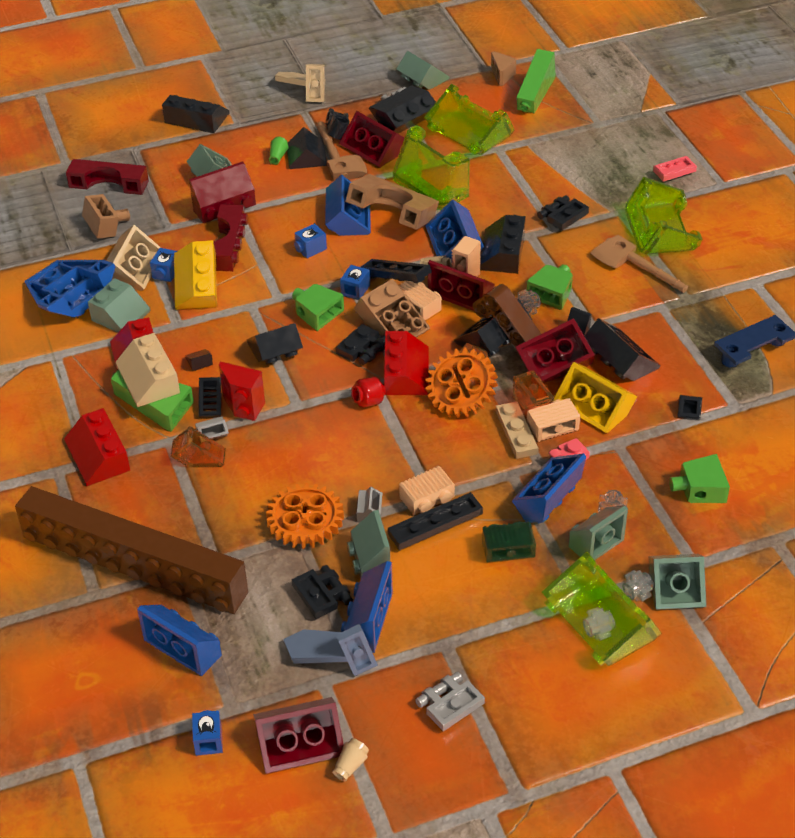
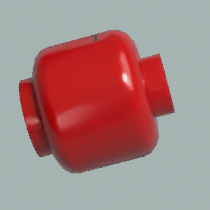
[351,377,386,407]

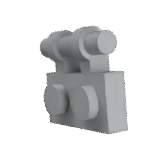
[415,672,485,731]

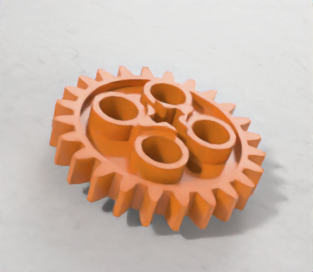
[425,347,498,418]
[266,483,344,549]

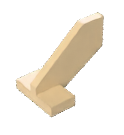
[275,64,325,102]

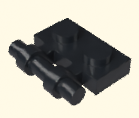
[537,195,589,230]
[336,324,385,365]
[291,565,353,619]

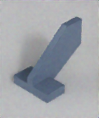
[283,624,378,677]

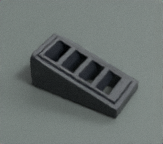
[199,377,222,418]

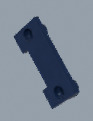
[714,315,795,367]

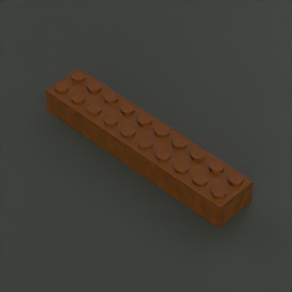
[15,486,249,614]

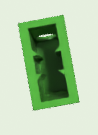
[526,264,573,310]
[292,284,344,331]
[669,454,730,503]

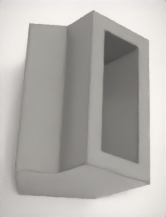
[195,416,229,443]
[357,487,383,522]

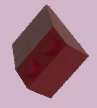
[515,318,595,385]

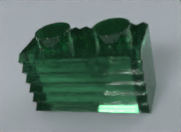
[482,521,536,562]

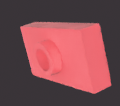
[653,156,697,182]

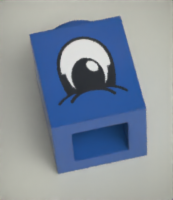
[294,223,327,258]
[150,248,177,282]
[340,265,370,300]
[192,710,223,756]

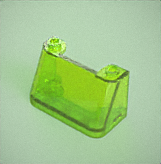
[424,84,514,155]
[393,125,470,210]
[625,177,703,254]
[542,551,662,666]

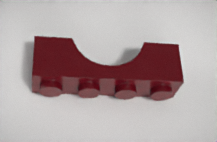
[66,159,149,195]
[213,204,248,272]

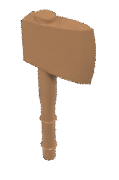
[317,121,367,181]
[591,235,688,293]

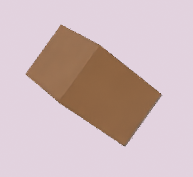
[491,51,516,86]

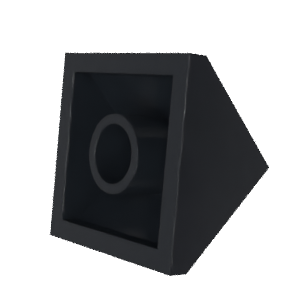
[287,127,327,169]

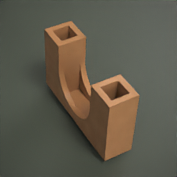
[345,174,439,230]

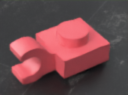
[548,438,590,461]

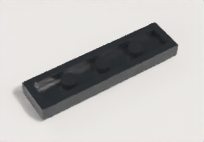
[361,259,432,283]
[388,492,483,550]

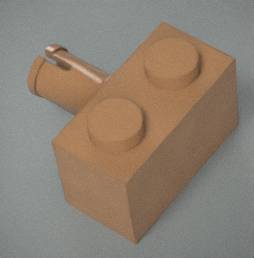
[82,194,130,239]

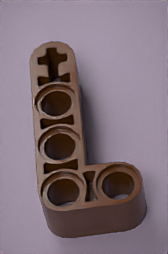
[473,284,541,347]

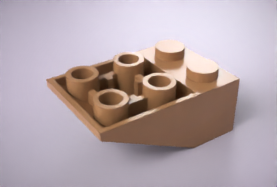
[354,279,430,337]

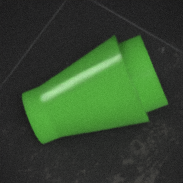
[269,137,288,165]

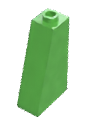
[517,49,556,113]
[111,370,194,432]

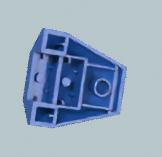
[24,260,115,317]

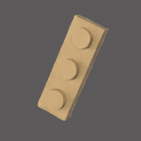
[496,401,538,459]

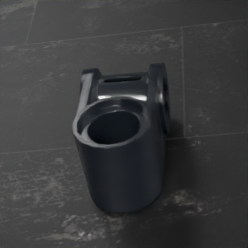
[325,108,350,140]

